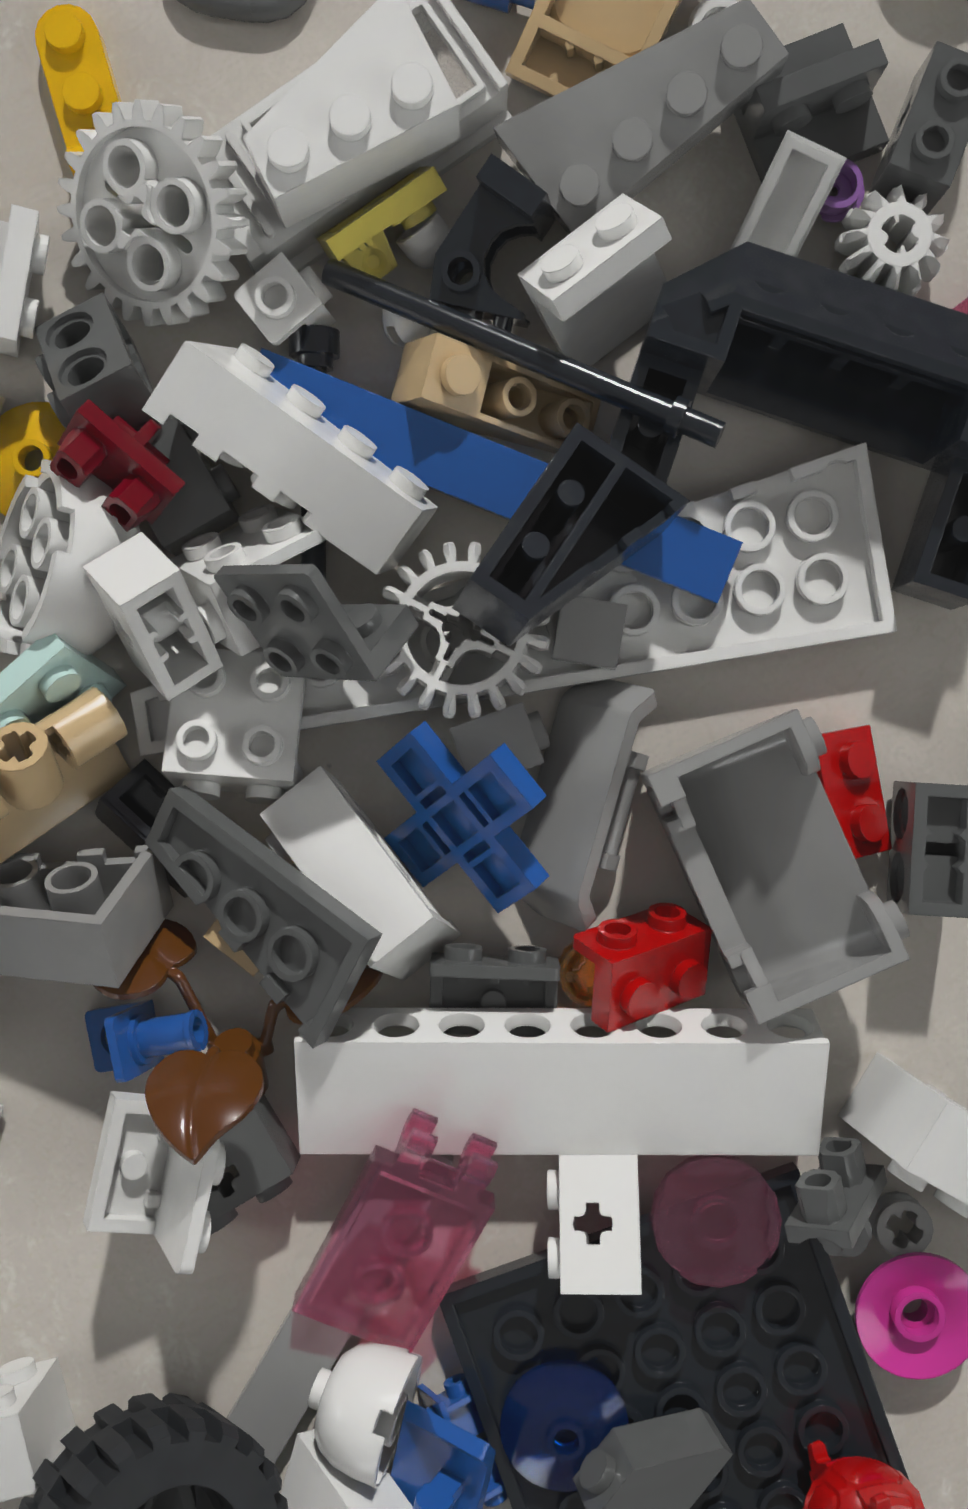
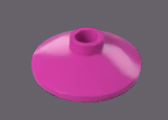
[854,1252,968,1380]

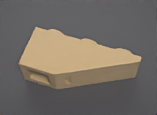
[391,333,601,453]

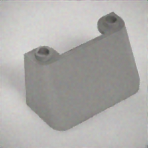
[640,709,910,1025]

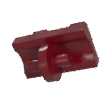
[49,399,185,532]

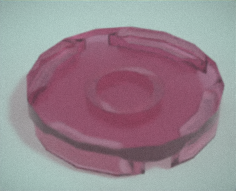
[650,1155,782,1288]

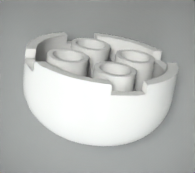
[0,459,140,656]

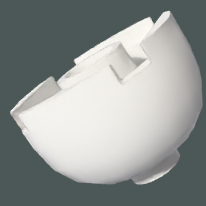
[308,1341,423,1487]

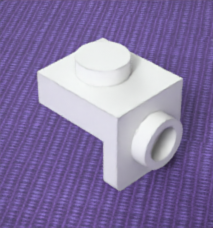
[234,252,336,346]

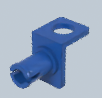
[85,999,208,1083]

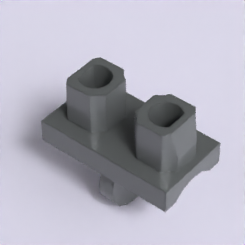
[785,1137,887,1257]

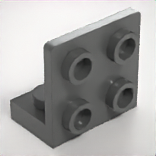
[214,564,419,681]

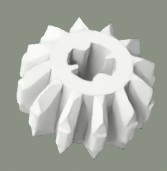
[834,185,950,296]

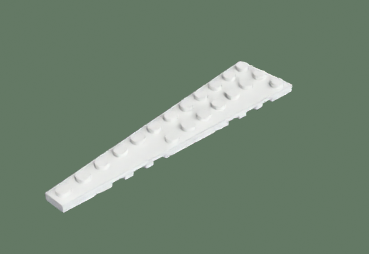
[130,442,897,756]

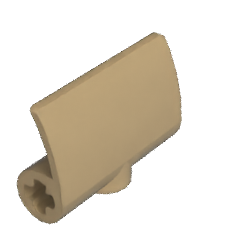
[0,687,131,864]

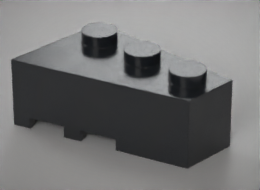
[452,423,690,647]

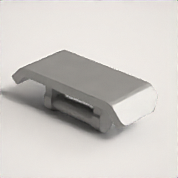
[520,680,657,931]

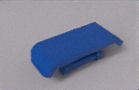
[391,1400,496,1509]

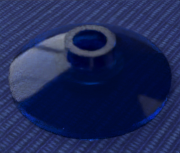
[500,1360,628,1492]

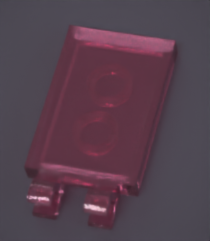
[292,1108,498,1353]

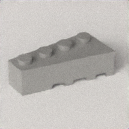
[493,0,789,235]
[0,845,174,988]

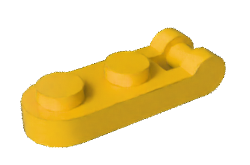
[35,4,122,177]

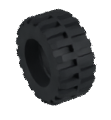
[19,1393,288,1509]

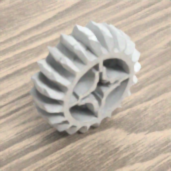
[382,542,550,719]

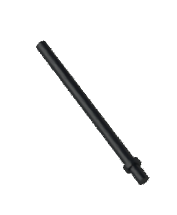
[322,258,726,448]

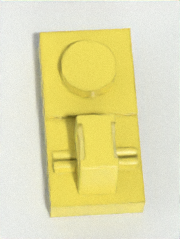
[316,166,447,279]

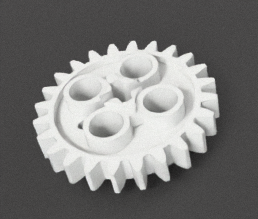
[57,99,250,327]

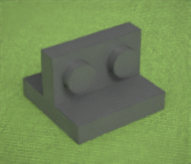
[734,23,889,184]

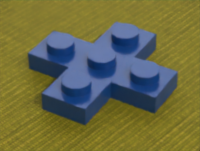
[376,721,550,913]

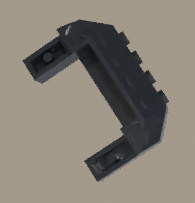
[609,241,968,610]

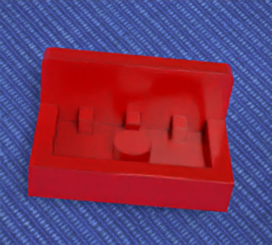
[817,725,892,859]
[573,902,712,1033]

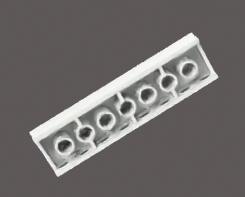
[294,1008,830,1156]

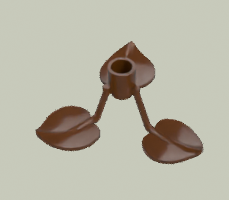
[93,919,383,1165]

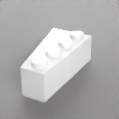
[142,340,438,575]

